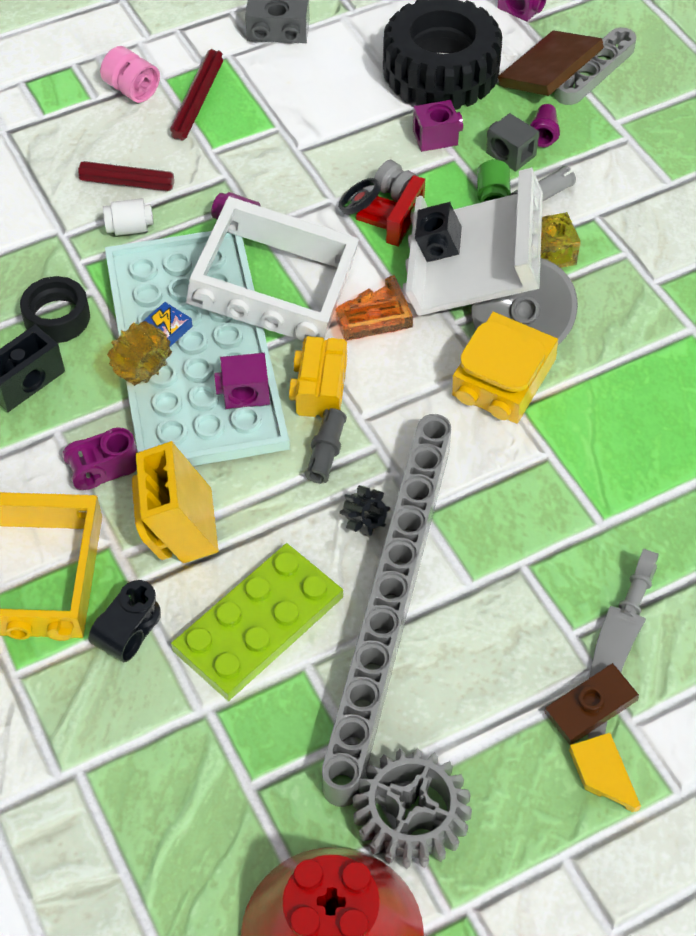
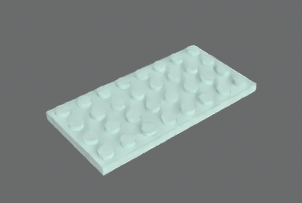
[105,231,290,466]

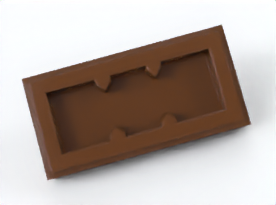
[545,663,639,745]

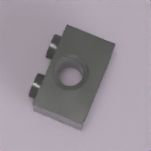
[245,0,310,44]

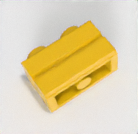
[289,336,347,418]

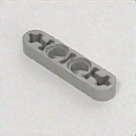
[554,27,636,105]

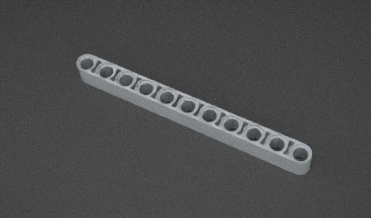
[322,414,451,807]

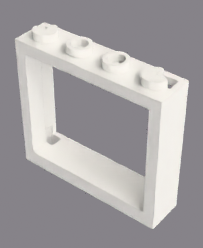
[186,196,359,342]

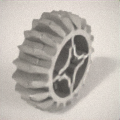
[353,748,472,869]

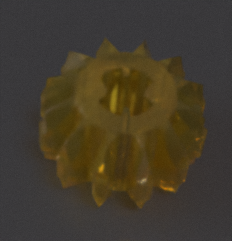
[107,321,172,386]

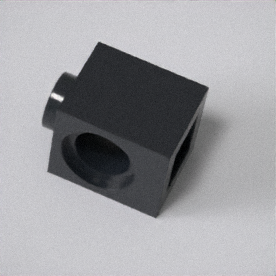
[415,202,462,262]

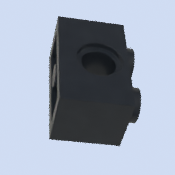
[0,324,65,412]

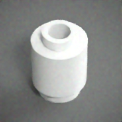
[103,198,154,236]

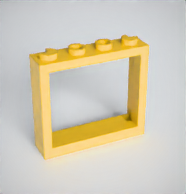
[0,492,102,641]

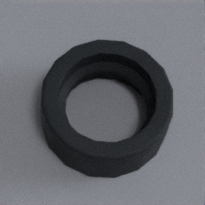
[20,276,91,343]

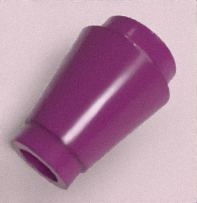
[530,104,560,147]

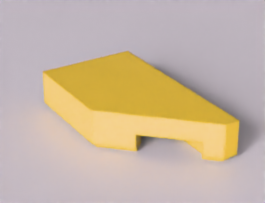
[569,733,641,812]

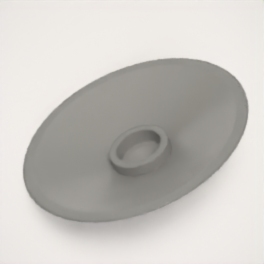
[472,258,578,345]

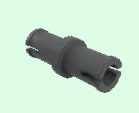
[305,408,347,484]

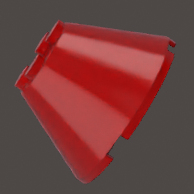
[241,847,424,936]

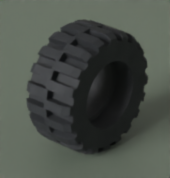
[383,0,503,110]

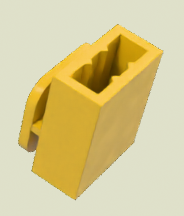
[452,312,558,424]
[132,441,219,564]

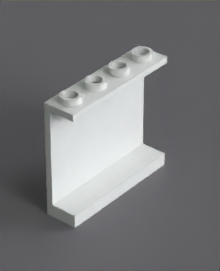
[403,167,543,316]

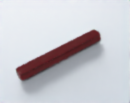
[170,49,223,140]

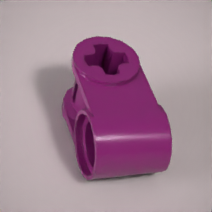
[63,427,137,490]

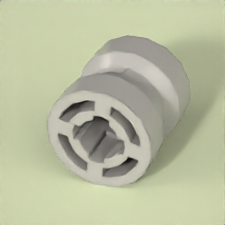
[374,160,419,202]

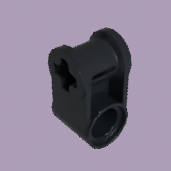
[88,580,161,663]

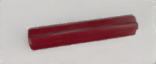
[78,161,175,191]

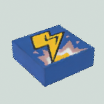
[141,302,193,348]

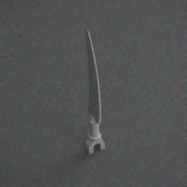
[588,549,659,739]

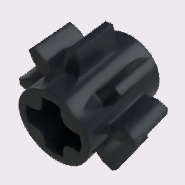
[339,485,391,536]

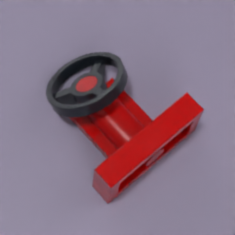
[338,175,426,247]

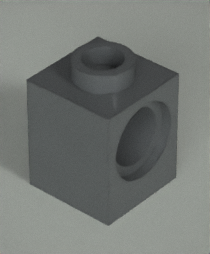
[486,113,539,172]

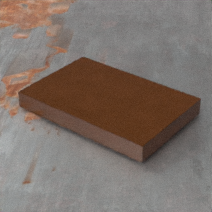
[498,30,604,96]

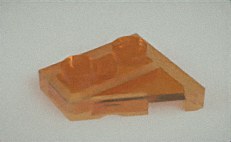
[335,275,413,341]

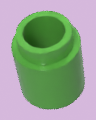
[477,159,511,202]

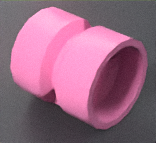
[100,46,160,103]

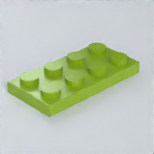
[171,543,343,702]

